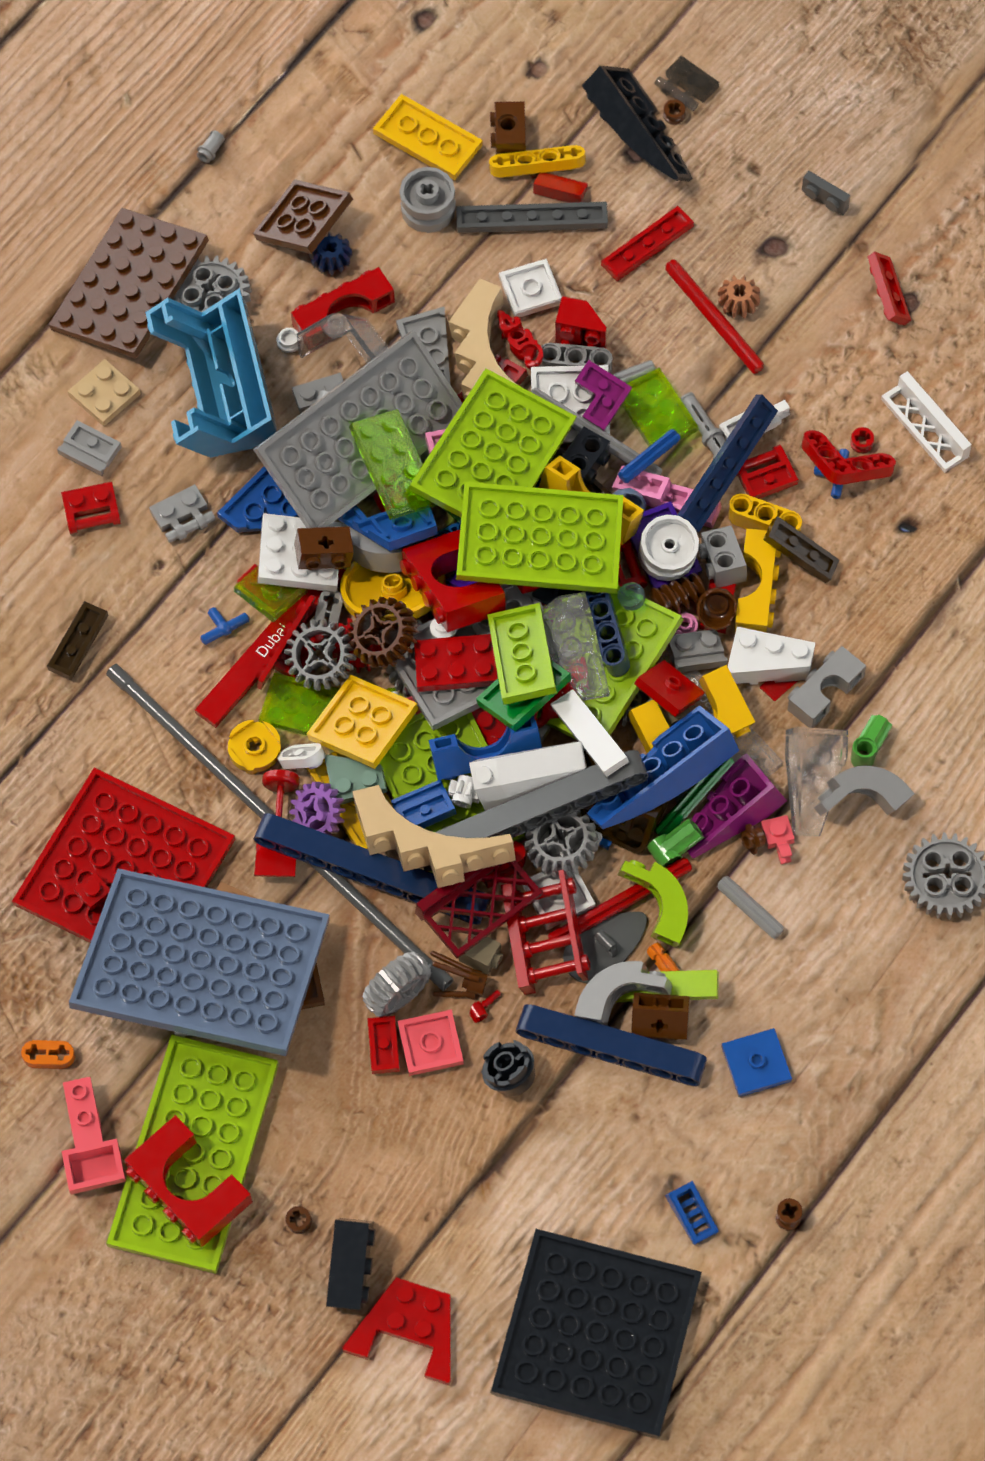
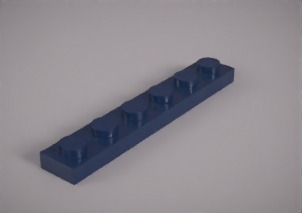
[677,394,778,533]

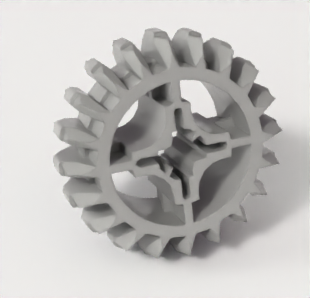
[284,618,357,691]
[525,810,598,878]
[362,952,431,1017]

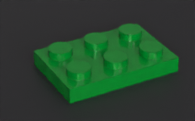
[476,660,572,732]

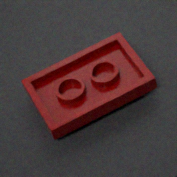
[414,634,498,692]

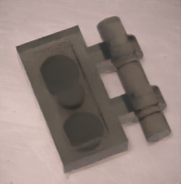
[654,55,719,111]

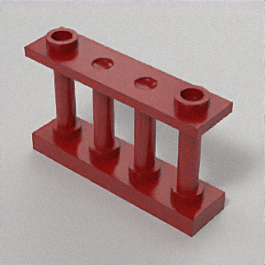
[501,869,591,995]

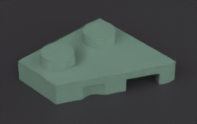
[325,755,388,805]

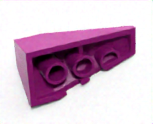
[687,753,787,859]

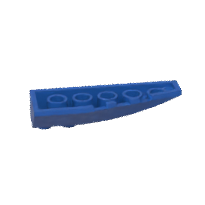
[587,705,740,829]

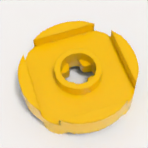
[228,720,281,775]

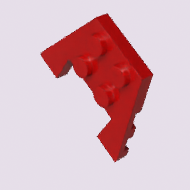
[343,1277,451,1386]

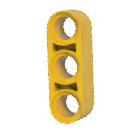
[728,493,802,532]

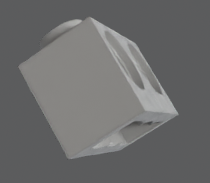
[698,525,747,588]

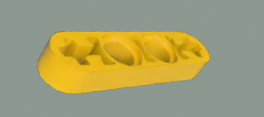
[489,145,586,177]

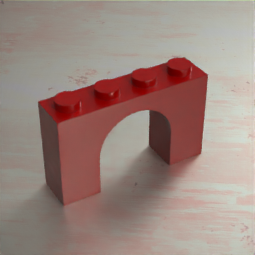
[400,530,506,632]
[124,1115,253,1247]

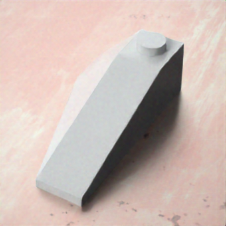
[469,741,587,811]

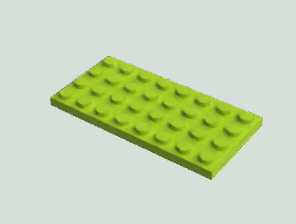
[106,1035,279,1274]

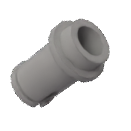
[197,130,225,163]

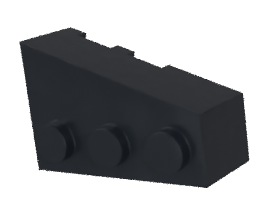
[326,1218,376,1310]

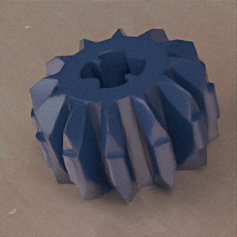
[309,231,352,275]

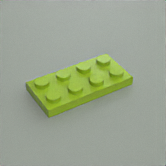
[487,603,557,705]

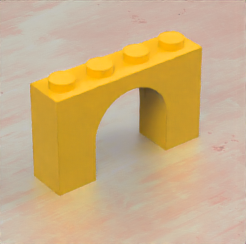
[627,665,755,753]

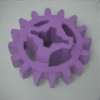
[289,782,346,836]

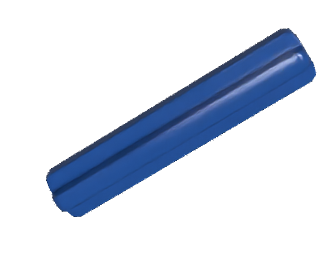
[618,429,681,483]

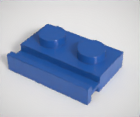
[391,780,457,829]

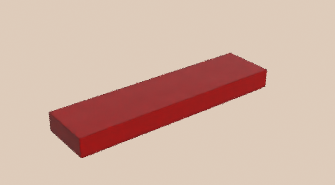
[601,206,694,282]

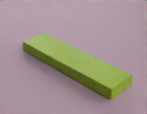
[616,970,719,1002]

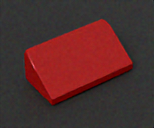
[533,172,588,203]

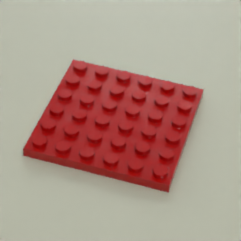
[12,767,236,943]

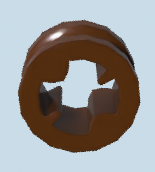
[663,99,685,125]
[285,1206,312,1234]

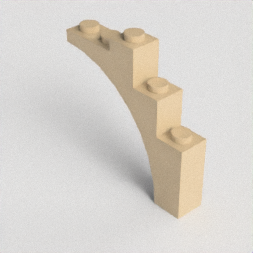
[449,279,516,400]
[352,785,515,888]

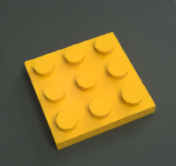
[307,674,418,769]

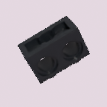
[561,426,611,486]

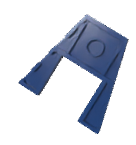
[338,475,438,551]

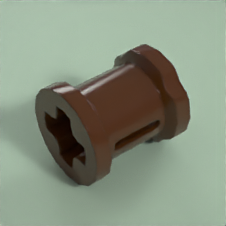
[775,1198,803,1231]

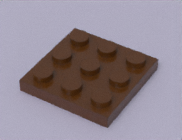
[253,179,353,254]

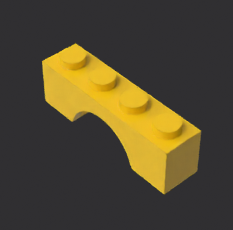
[538,455,644,545]
[734,528,781,634]

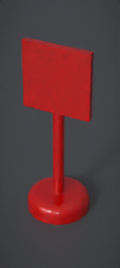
[254,769,300,877]

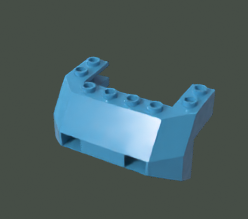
[145,288,277,458]

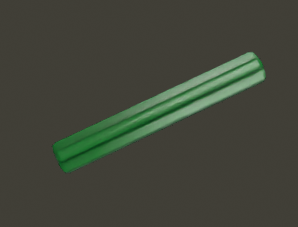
[655,757,734,836]

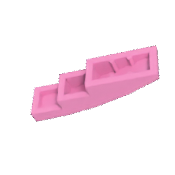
[612,466,722,528]

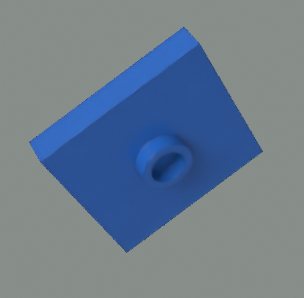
[721,1028,792,1097]

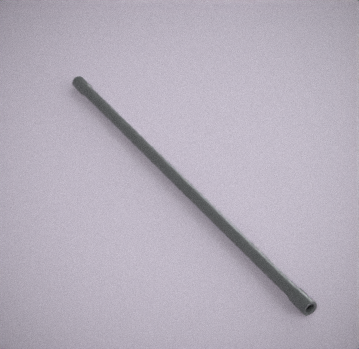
[106,664,454,991]

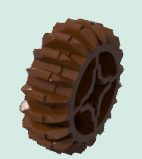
[347,597,419,669]

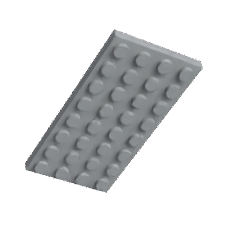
[253,330,463,528]

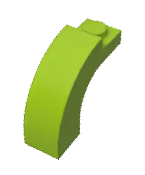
[618,860,688,948]

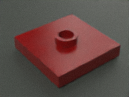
[634,660,705,717]

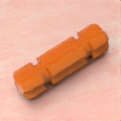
[647,942,680,971]

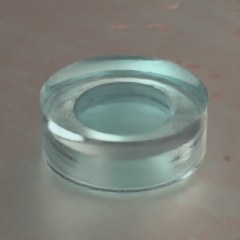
[618,582,646,610]

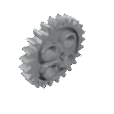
[173,256,252,324]
[902,832,985,920]

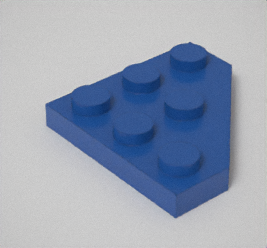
[217,466,299,532]

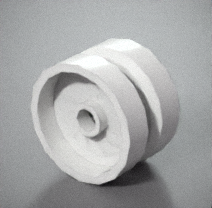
[638,514,699,581]

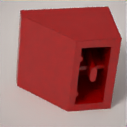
[555,296,607,349]

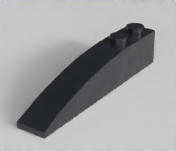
[582,65,693,182]

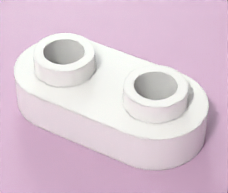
[277,743,326,770]

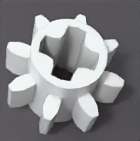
[448,775,479,808]

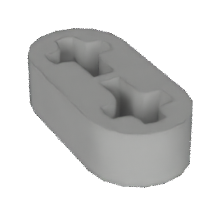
[314,591,343,639]

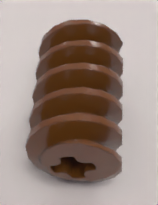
[648,573,705,614]

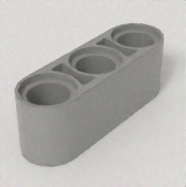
[538,343,612,373]

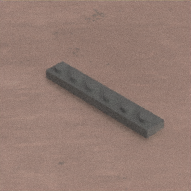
[456,202,608,233]

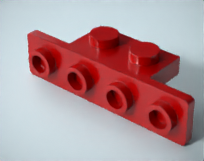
[255,595,324,690]

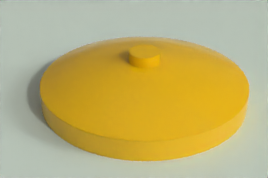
[340,561,446,621]

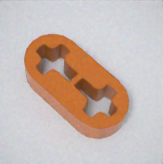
[21,1040,75,1069]

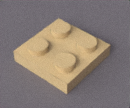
[68,359,141,427]

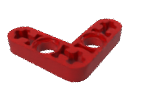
[801,430,896,485]

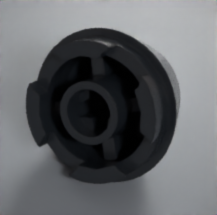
[481,1040,535,1096]

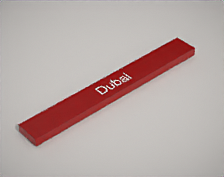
[195,569,346,728]

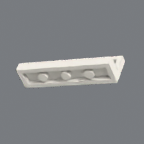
[881,371,972,473]

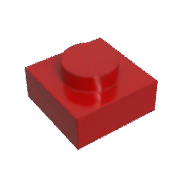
[74,872,110,911]

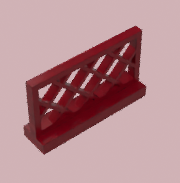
[415,860,543,959]

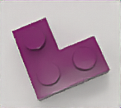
[574,360,632,431]

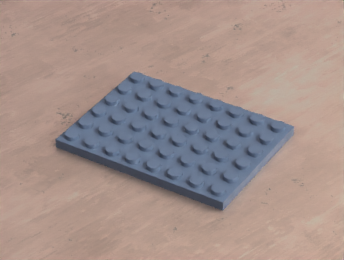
[69,869,330,1056]

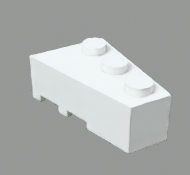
[728,627,815,685]

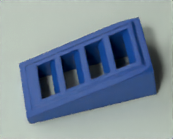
[665,1181,719,1245]

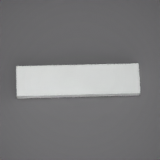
[551,689,629,777]

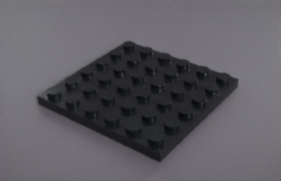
[491,1229,702,1439]

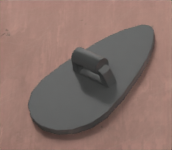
[563,912,647,984]

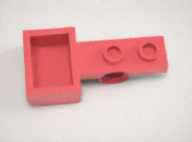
[62,1077,126,1195]

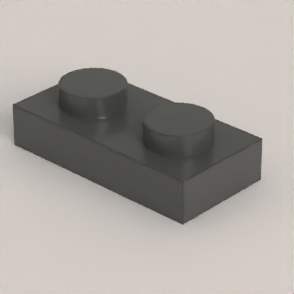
[802,170,850,215]

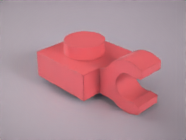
[761,815,794,864]

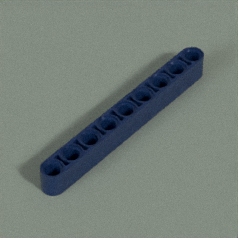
[253,813,490,925]

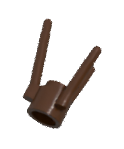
[431,951,488,1000]

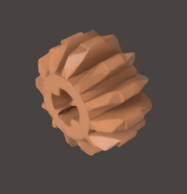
[718,275,761,319]

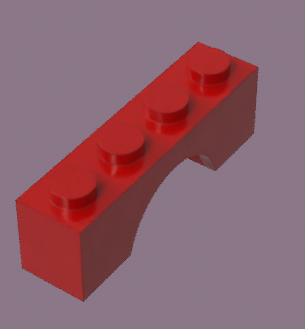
[291,267,395,348]

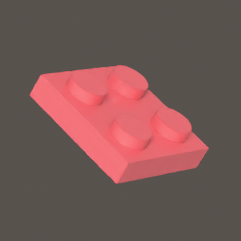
[397,1009,464,1076]

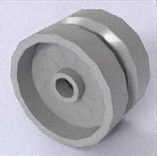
[400,167,456,233]

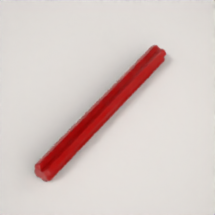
[665,259,764,374]
[548,857,692,939]

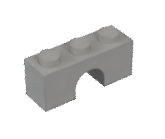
[787,646,866,730]

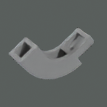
[341,522,426,573]
[814,766,914,816]
[574,961,673,1026]

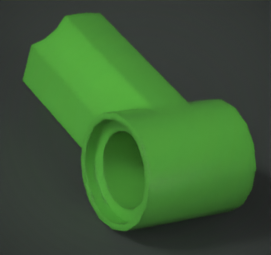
[850,715,892,767]
[647,818,704,867]

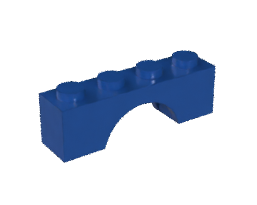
[429,716,542,780]

